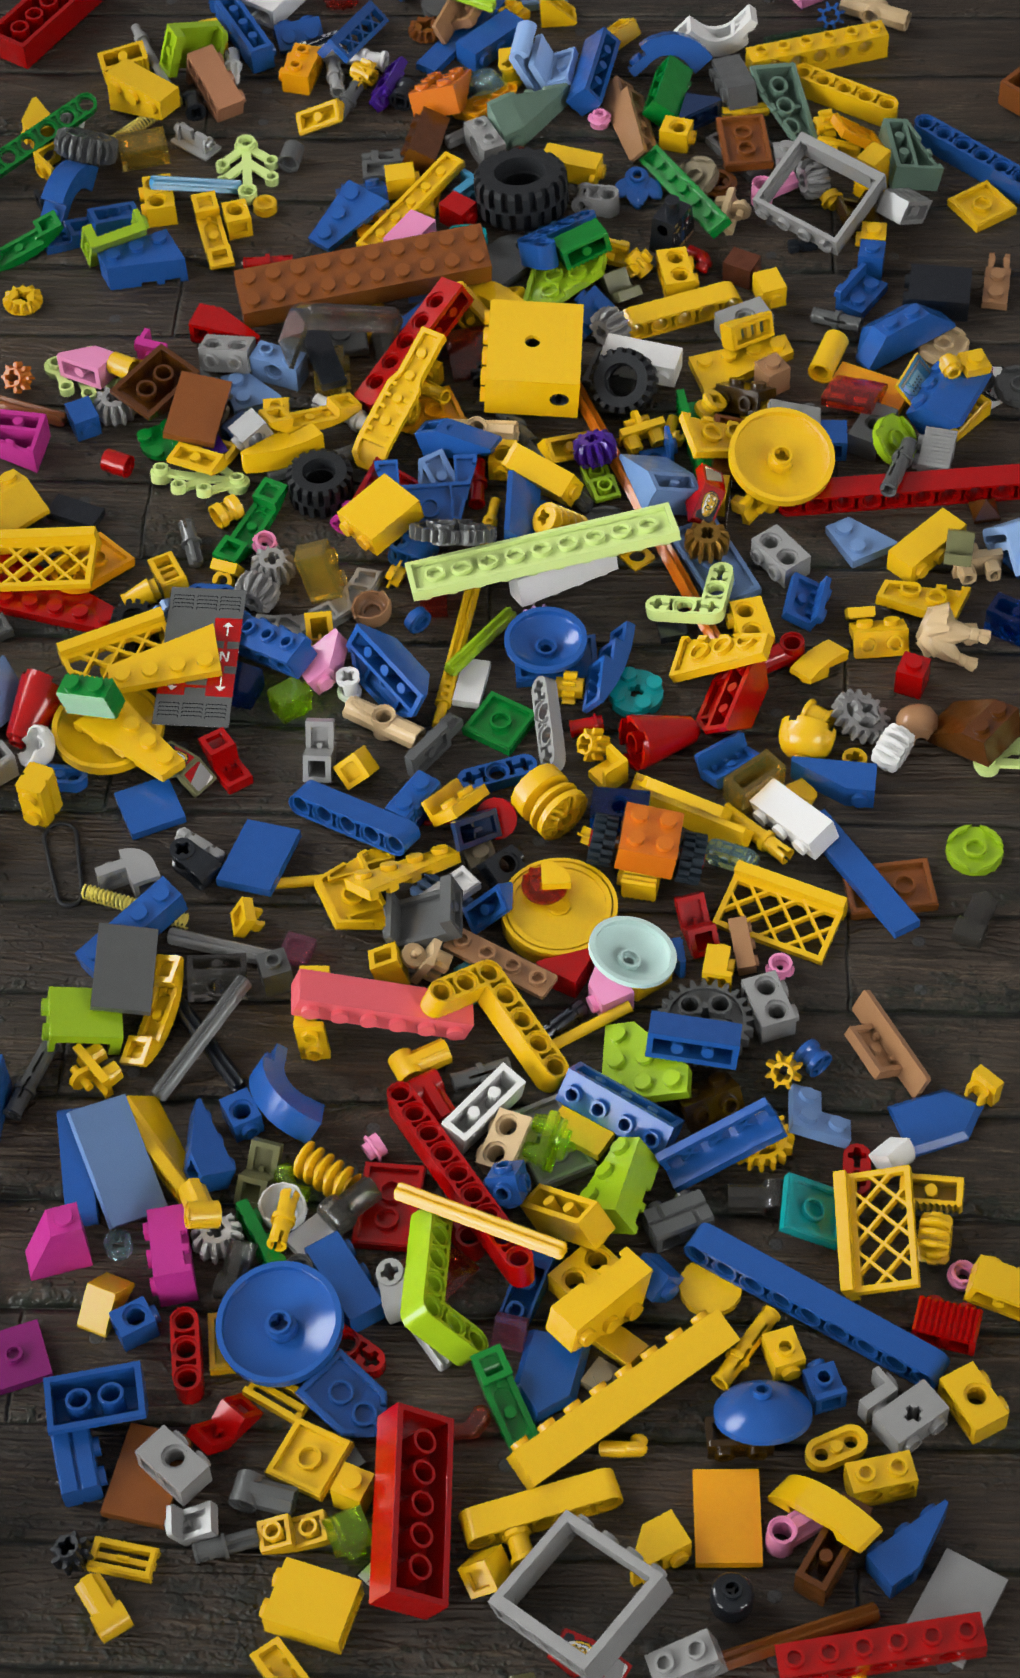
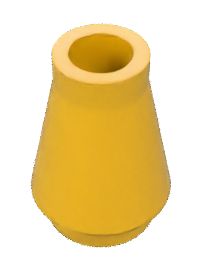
[120,578,163,605]

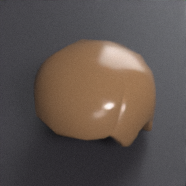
[351,590,392,628]
[895,704,939,744]

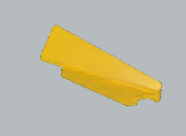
[629,772,755,860]
[126,1095,187,1204]

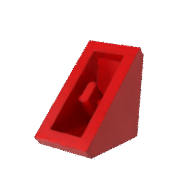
[536,948,595,999]

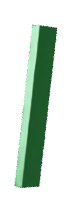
[639,144,732,239]

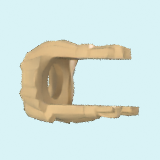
[916,602,991,672]

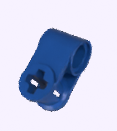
[387,533,440,567]

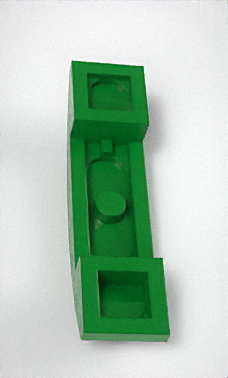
[0,209,64,272]
[212,476,289,564]
[470,1343,539,1453]

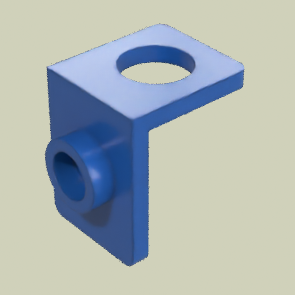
[639,425,678,462]

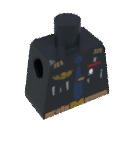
[649,195,694,253]

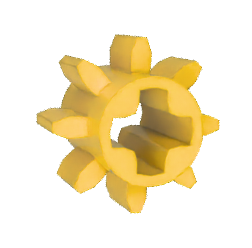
[349,58,379,89]
[813,108,839,138]
[623,248,654,279]
[556,670,585,705]
[576,728,611,762]
[765,1051,803,1090]

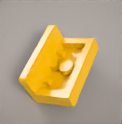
[849,616,909,659]

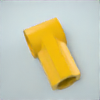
[388,1038,453,1082]
[178,1178,222,1229]
[74,1572,134,1644]

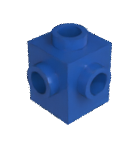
[483,1160,531,1209]

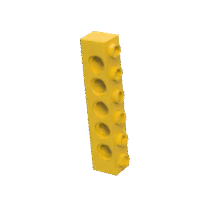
[745,20,889,74]

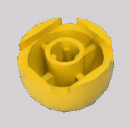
[779,715,836,759]

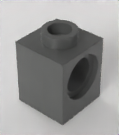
[255,947,293,998]

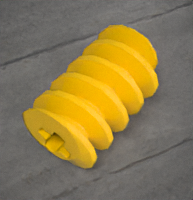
[532,502,588,532]
[293,1141,362,1204]

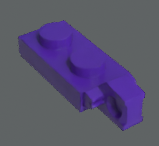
[368,56,408,113]

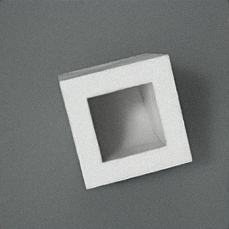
[868,1137,916,1179]

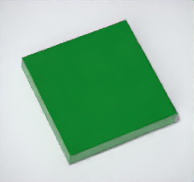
[462,691,535,756]

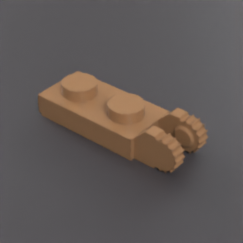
[981,252,1011,310]

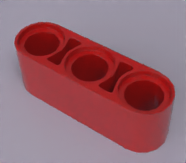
[170,1306,205,1405]

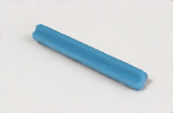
[149,175,242,195]

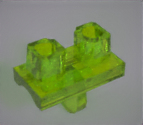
[522,1110,577,1173]

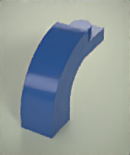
[627,31,713,77]
[40,159,99,225]
[249,1043,325,1144]

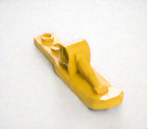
[351,326,447,472]

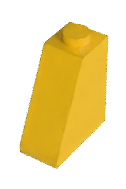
[501,442,584,508]

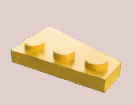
[875,579,971,620]

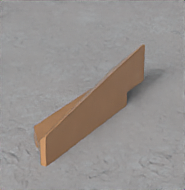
[602,76,656,161]

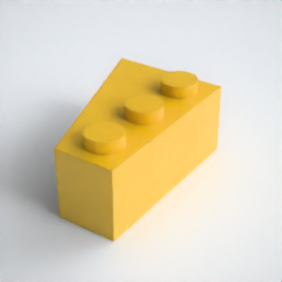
[106,58,181,121]
[545,1246,653,1353]

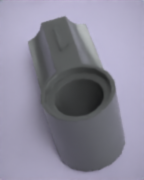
[228,1469,299,1516]

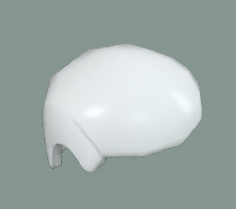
[18,724,56,767]
[258,1182,308,1231]

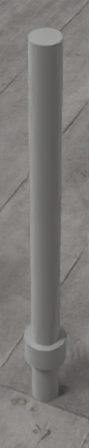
[131,23,171,82]

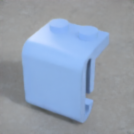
[509,20,579,91]
[983,517,1020,576]

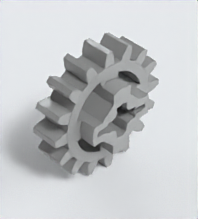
[831,688,891,745]

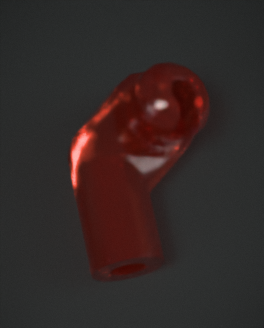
[454,1404,491,1440]

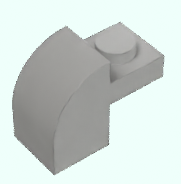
[303,718,337,783]
[94,848,161,899]

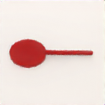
[423,797,518,840]

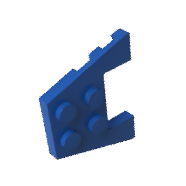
[374,454,477,534]

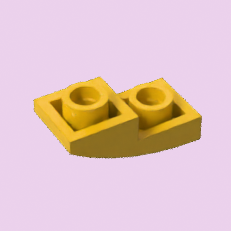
[789,639,849,684]
[256,1509,332,1555]

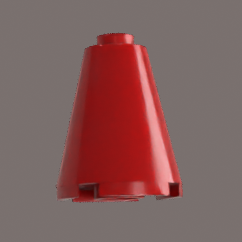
[6,669,62,749]
[619,714,701,771]

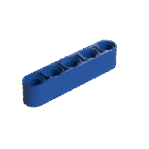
[289,780,421,856]

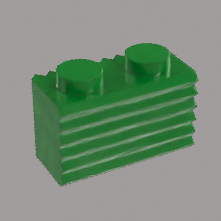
[552,218,612,271]
[56,673,126,719]

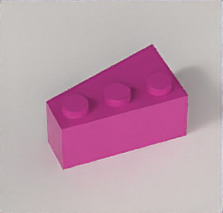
[0,409,51,473]
[142,1204,199,1307]

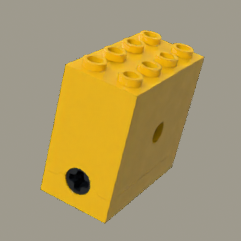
[479,299,584,418]

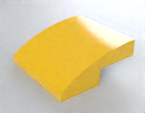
[166,439,240,476]

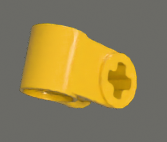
[498,47,523,87]

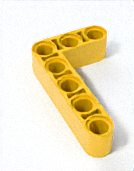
[420,959,569,1093]

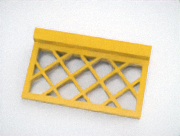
[0,526,102,592]
[56,606,167,679]
[712,859,848,966]
[833,1165,921,1301]

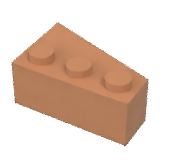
[186,44,246,123]

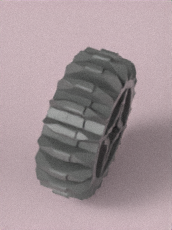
[54,127,120,165]

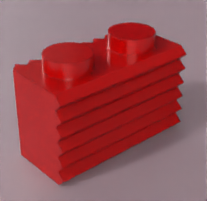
[911,1295,983,1356]

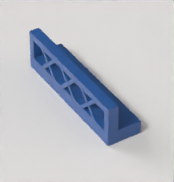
[317,0,390,64]
[655,1097,787,1193]

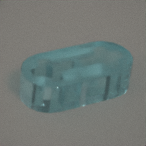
[705,839,760,872]

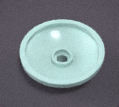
[588,916,677,988]

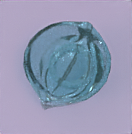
[470,68,504,96]

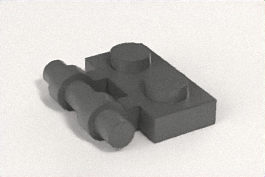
[362,148,404,184]

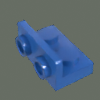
[834,262,888,318]

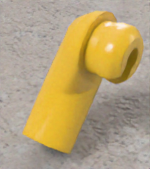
[663,414,685,447]
[599,1433,648,1458]

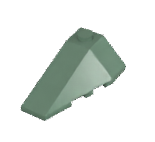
[749,62,818,141]
[487,83,569,151]

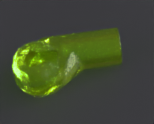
[274,1163,311,1202]

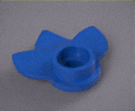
[615,166,663,210]

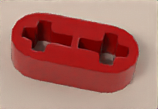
[842,1143,871,1202]

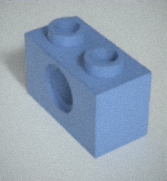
[249,340,309,392]

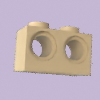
[475,1107,541,1175]

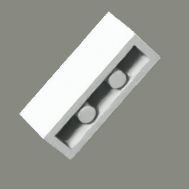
[600,333,683,387]
[749,778,839,860]
[441,1062,526,1155]

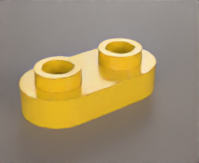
[805,1424,868,1473]

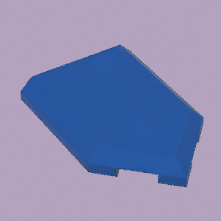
[887,1089,985,1158]
[515,1329,591,1425]
[295,1348,387,1438]

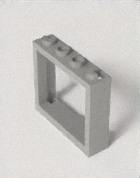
[752,132,887,256]
[487,1509,673,1678]

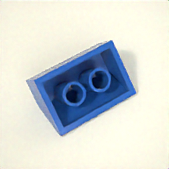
[905,361,992,435]
[504,470,546,540]
[43,1360,149,1436]

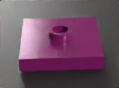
[0,1319,54,1396]

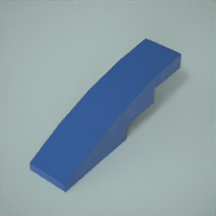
[45,201,141,255]
[582,621,636,714]

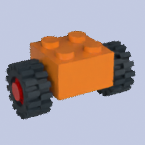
[586,802,708,886]

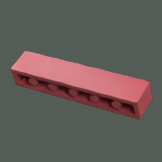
[291,968,474,1041]

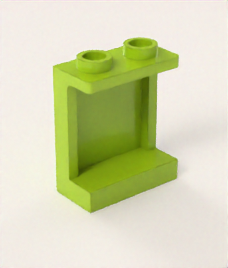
[159,20,228,78]
[80,208,149,268]
[41,986,124,1055]

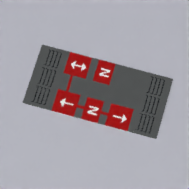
[152,587,247,728]

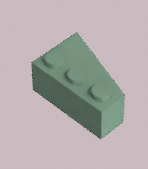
[878,118,944,191]

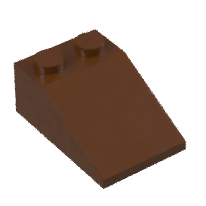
[110,344,200,421]
[920,699,1020,767]

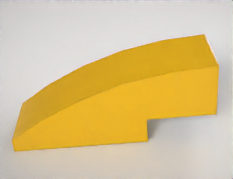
[240,423,325,474]

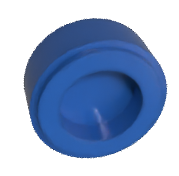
[404,606,431,634]

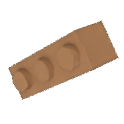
[728,915,759,976]

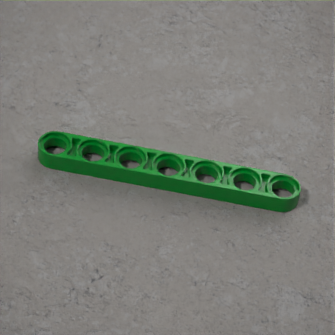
[0,92,97,179]

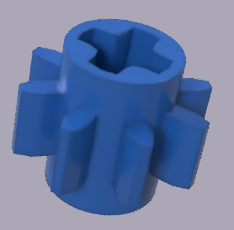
[817,1,845,29]

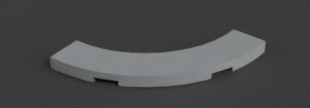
[255,567,384,635]

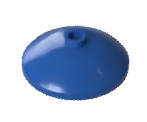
[504,607,587,674]
[713,1380,813,1446]

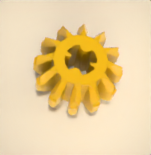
[917,1211,953,1266]

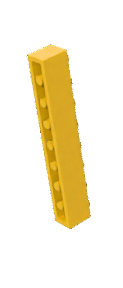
[506,1308,741,1490]

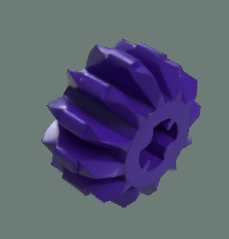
[573,429,617,470]

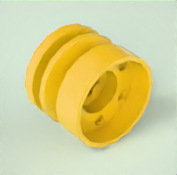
[511,763,588,841]

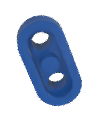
[45,764,88,793]

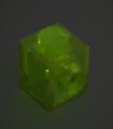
[267,677,313,725]
[321,1505,372,1561]

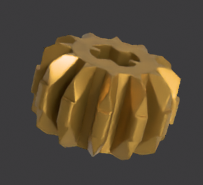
[684,519,730,564]

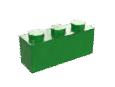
[642,54,693,127]

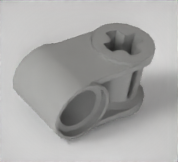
[571,182,620,218]
[376,1258,405,1325]

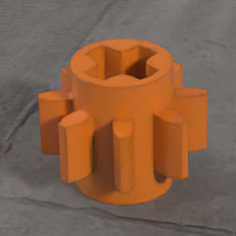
[1,361,35,394]

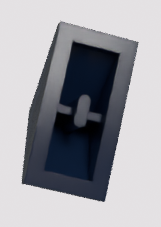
[679,93,722,130]
[450,808,502,851]

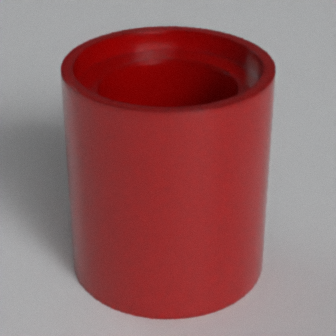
[100,448,135,478]

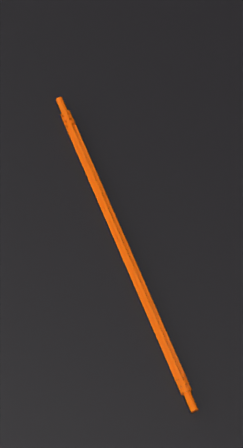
[578,380,721,639]

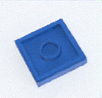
[114,778,187,841]

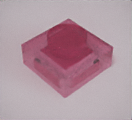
[281,931,317,966]
[491,1312,530,1353]

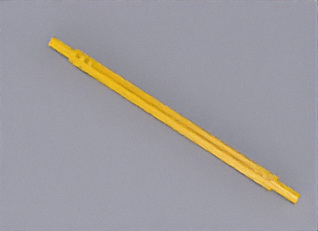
[432,497,501,728]

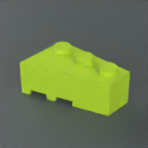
[580,1137,659,1235]

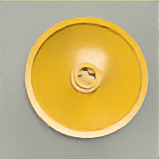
[728,407,835,507]
[52,690,165,775]

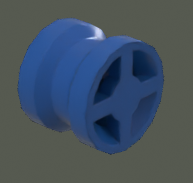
[794,1039,833,1077]

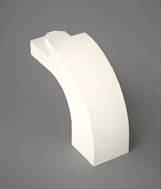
[674,4,758,57]

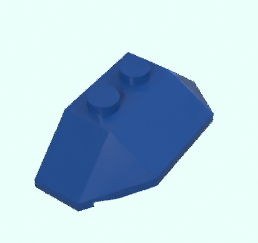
[856,303,956,371]
[346,623,430,718]

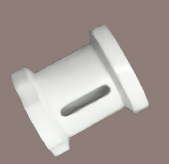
[336,666,362,702]

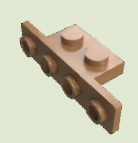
[432,0,483,45]
[443,928,557,1000]
[844,989,931,1098]

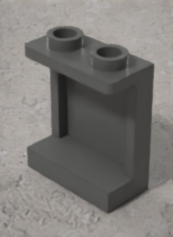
[383,874,463,951]

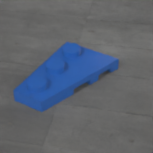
[308,179,390,252]

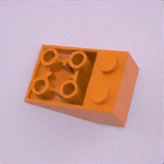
[408,67,472,116]

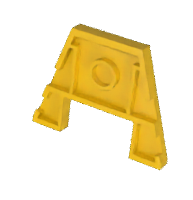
[314,847,395,930]

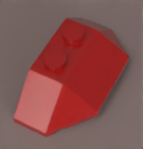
[696,661,769,734]

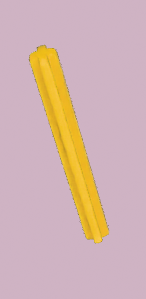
[394,1182,568,1260]

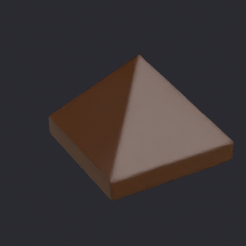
[968,498,1001,524]

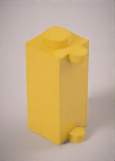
[544,142,606,185]

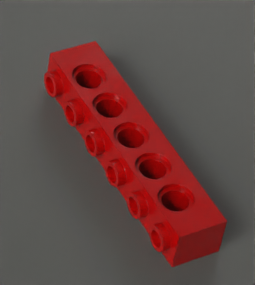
[353,277,474,414]
[774,1611,988,1678]

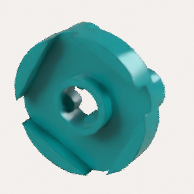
[608,666,664,718]

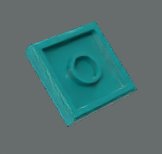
[779,1172,838,1250]

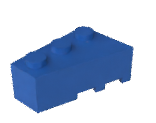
[97,229,189,290]

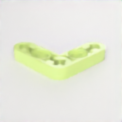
[645,562,734,625]

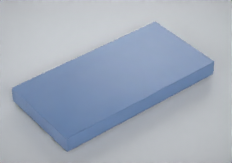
[671,518,762,612]
[66,1094,168,1230]

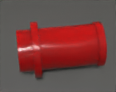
[568,713,605,738]

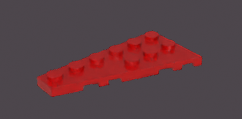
[0,554,115,632]

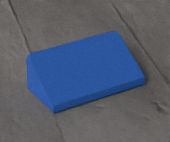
[463,882,513,935]

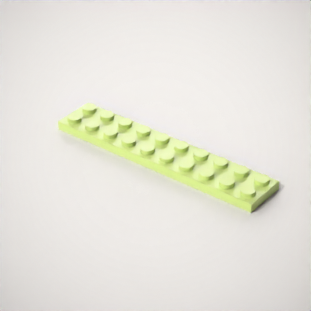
[404,502,681,602]

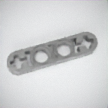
[531,676,566,771]

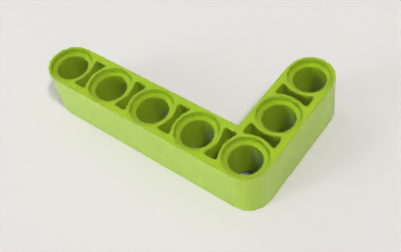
[400,1209,489,1366]

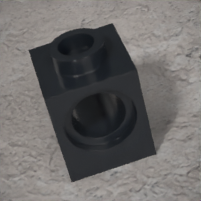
[476,844,526,889]

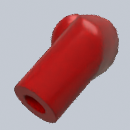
[687,244,712,274]

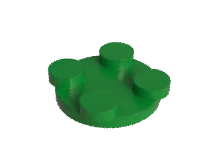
[137,419,179,461]

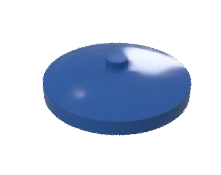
[215,1261,344,1388]

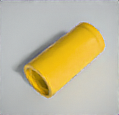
[808,329,849,383]

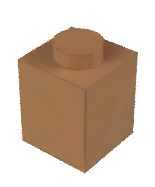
[754,352,791,395]

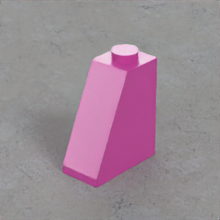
[25,1202,93,1281]

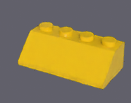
[0,469,50,530]

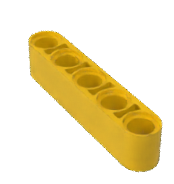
[796,63,898,127]
[623,281,743,339]
[458,1468,624,1550]

